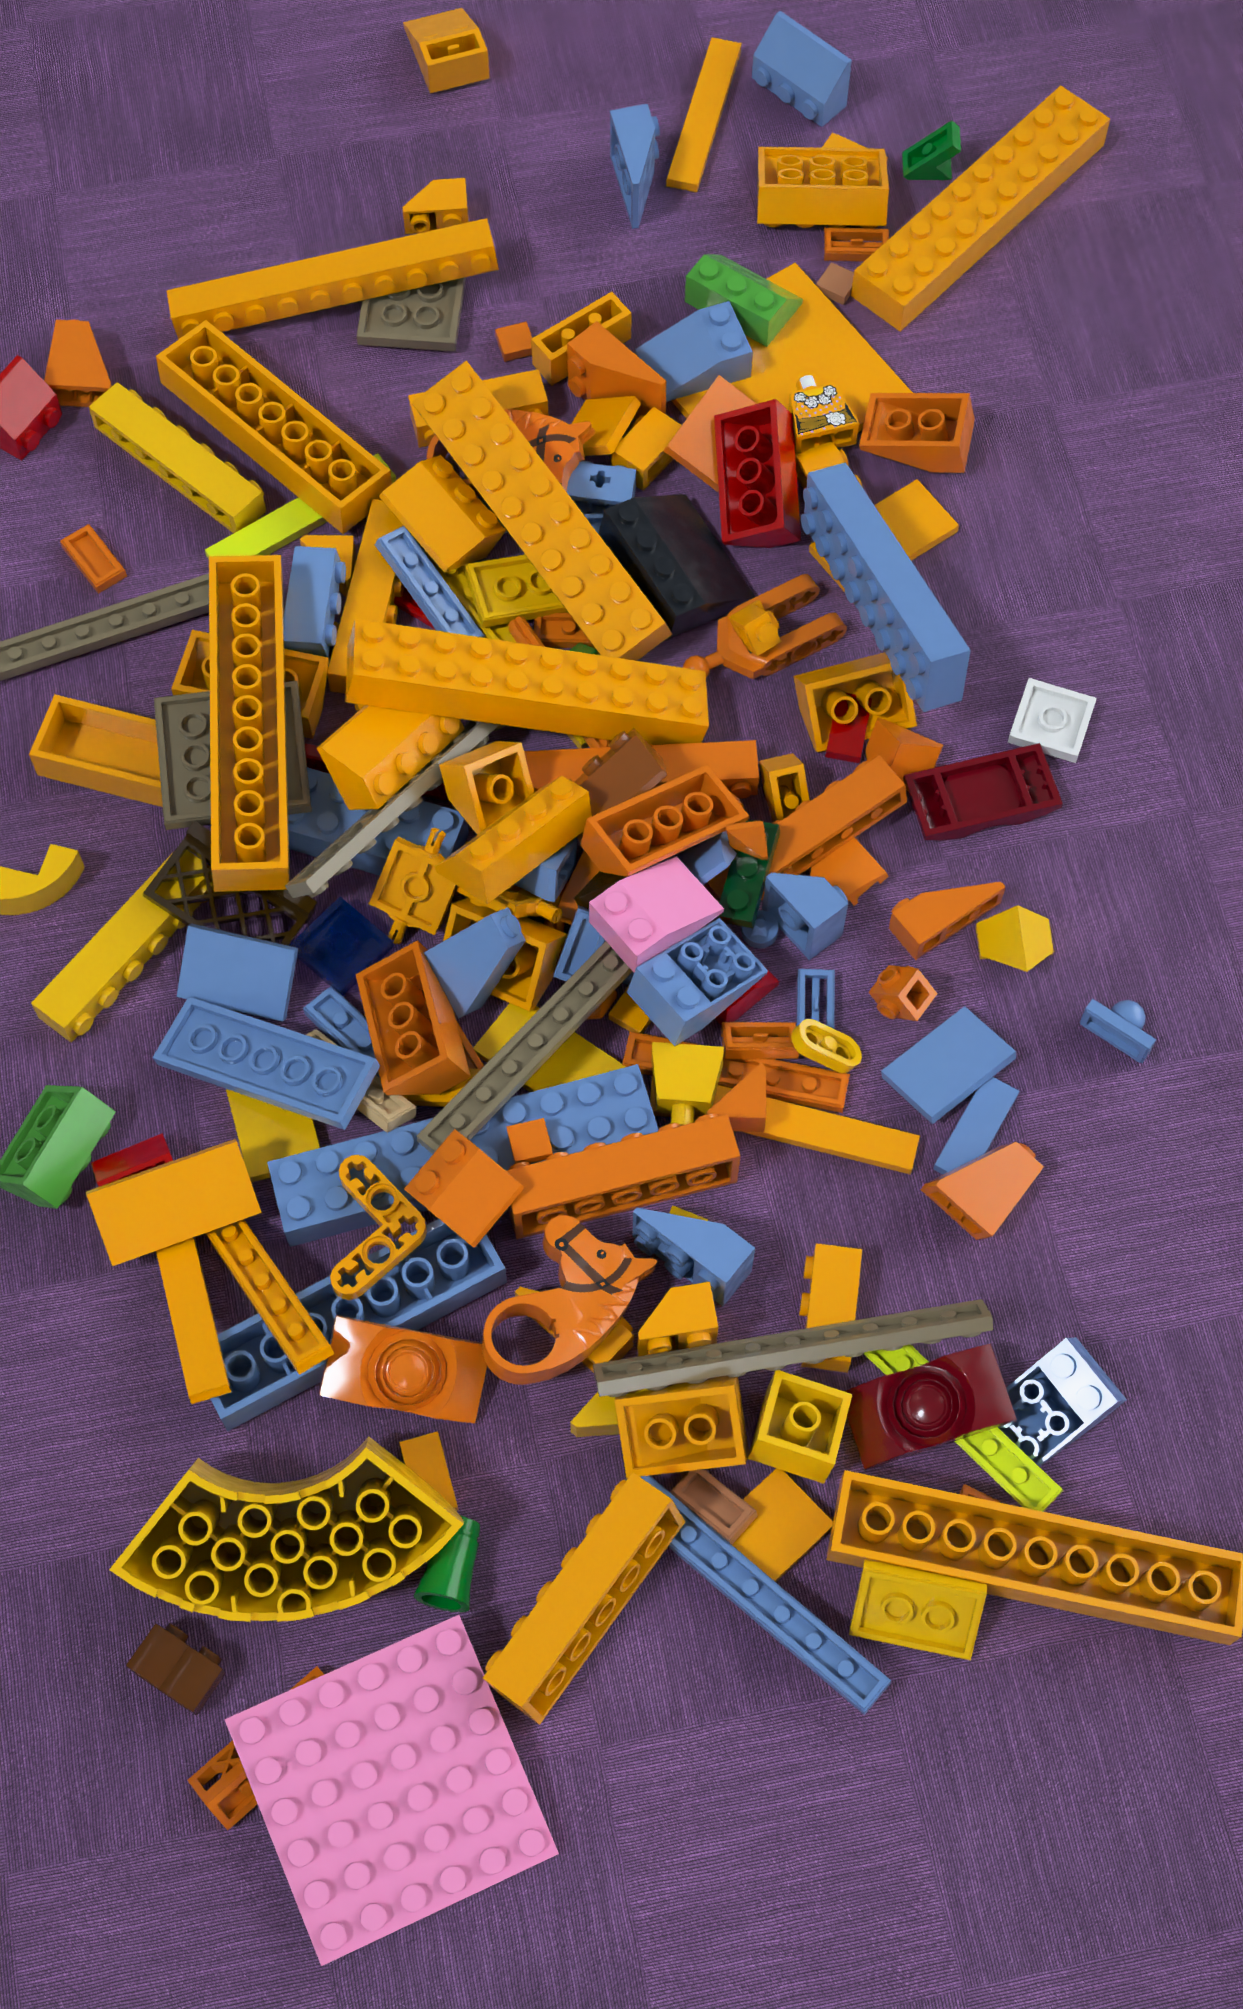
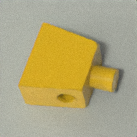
[651,1042,724,1126]

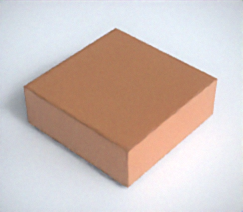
[816,262,854,305]

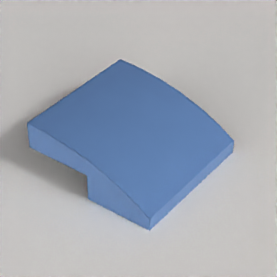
[677,831,737,885]

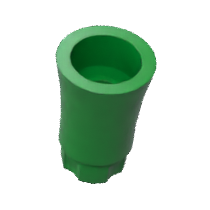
[414,1515,480,1612]

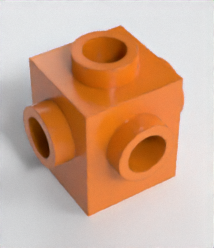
[868,965,938,1021]

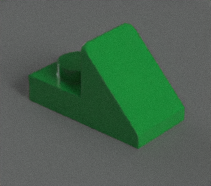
[902,120,961,180]

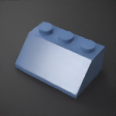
[752,11,852,127]

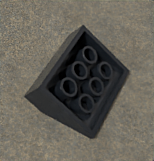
[598,494,756,639]

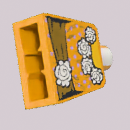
[788,375,859,455]

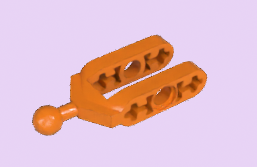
[683,574,847,679]

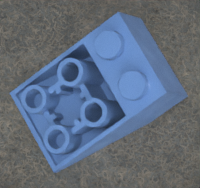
[627,918,768,1046]
[632,1207,755,1307]
[998,1337,1127,1467]

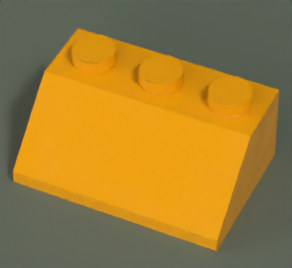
[379,455,506,573]
[793,652,917,752]
[443,897,568,1012]

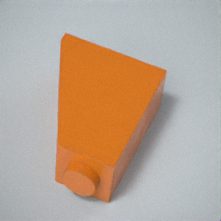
[44,319,112,407]
[920,1142,1044,1240]

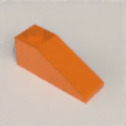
[888,882,1006,960]

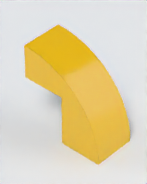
[0,844,85,915]

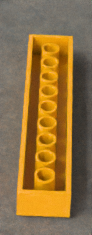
[851,85,1110,332]
[412,360,672,661]
[209,555,290,892]
[346,618,709,745]
[826,1470,1243,1645]

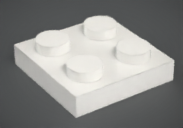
[1007,678,1097,763]

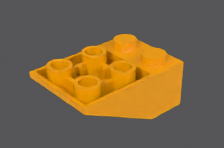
[403,8,490,93]

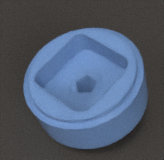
[741,910,778,949]

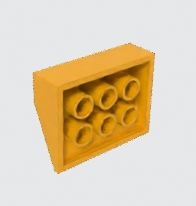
[757,147,889,229]

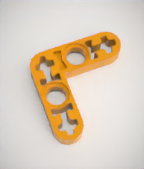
[330,1155,427,1300]

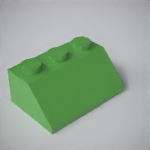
[685,254,803,347]
[0,1085,116,1209]

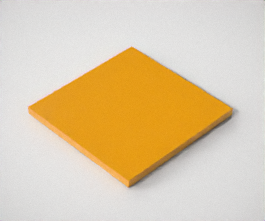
[671,263,913,432]

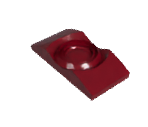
[903,743,1063,840]
[844,1343,1017,1470]

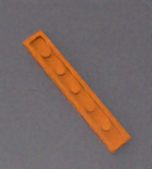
[622,1031,850,1113]

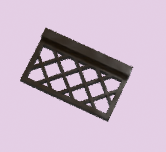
[143,821,317,946]

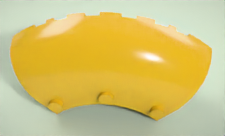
[109,1436,464,1622]

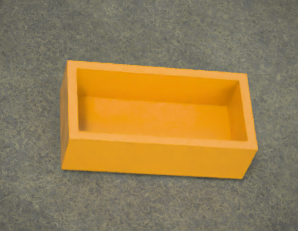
[29,694,163,807]

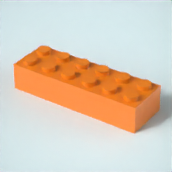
[506,1114,741,1240]

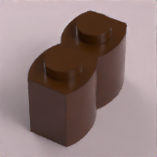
[126,1623,226,1716]

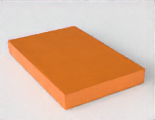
[664,375,756,492]

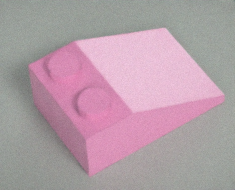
[589,856,724,972]

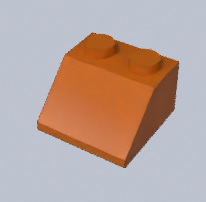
[404,1129,525,1248]

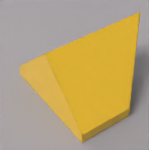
[975,905,1054,972]

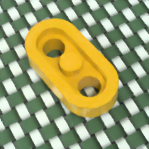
[791,1019,862,1073]

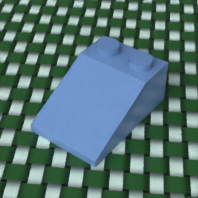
[610,104,660,229]
[635,301,753,402]

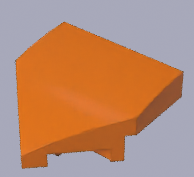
[810,838,889,906]

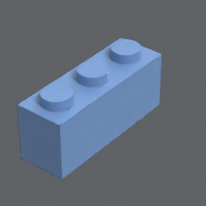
[284,546,346,658]

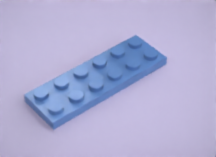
[152,996,380,1130]

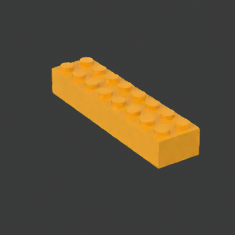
[156,320,392,534]

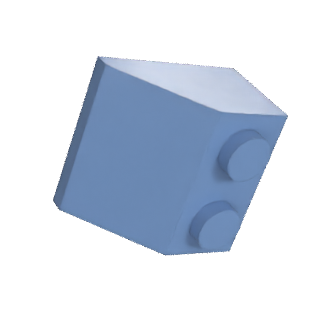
[762,873,848,960]

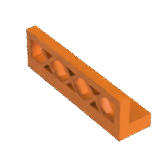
[187,1666,325,1831]

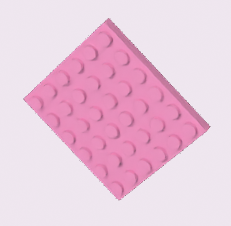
[224,1615,559,1966]

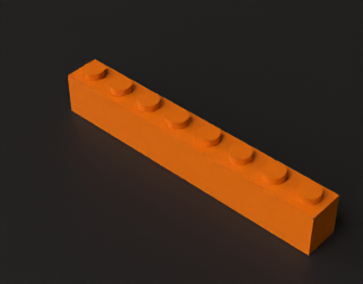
[524,740,759,799]

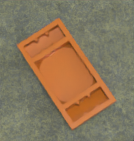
[319,1315,487,1423]

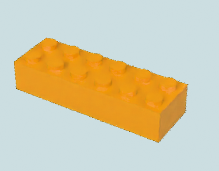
[483,1472,685,1725]

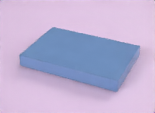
[176,924,298,1022]
[881,1006,1016,1124]

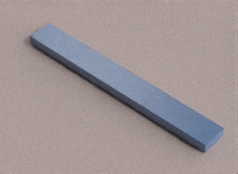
[641,1475,891,1715]

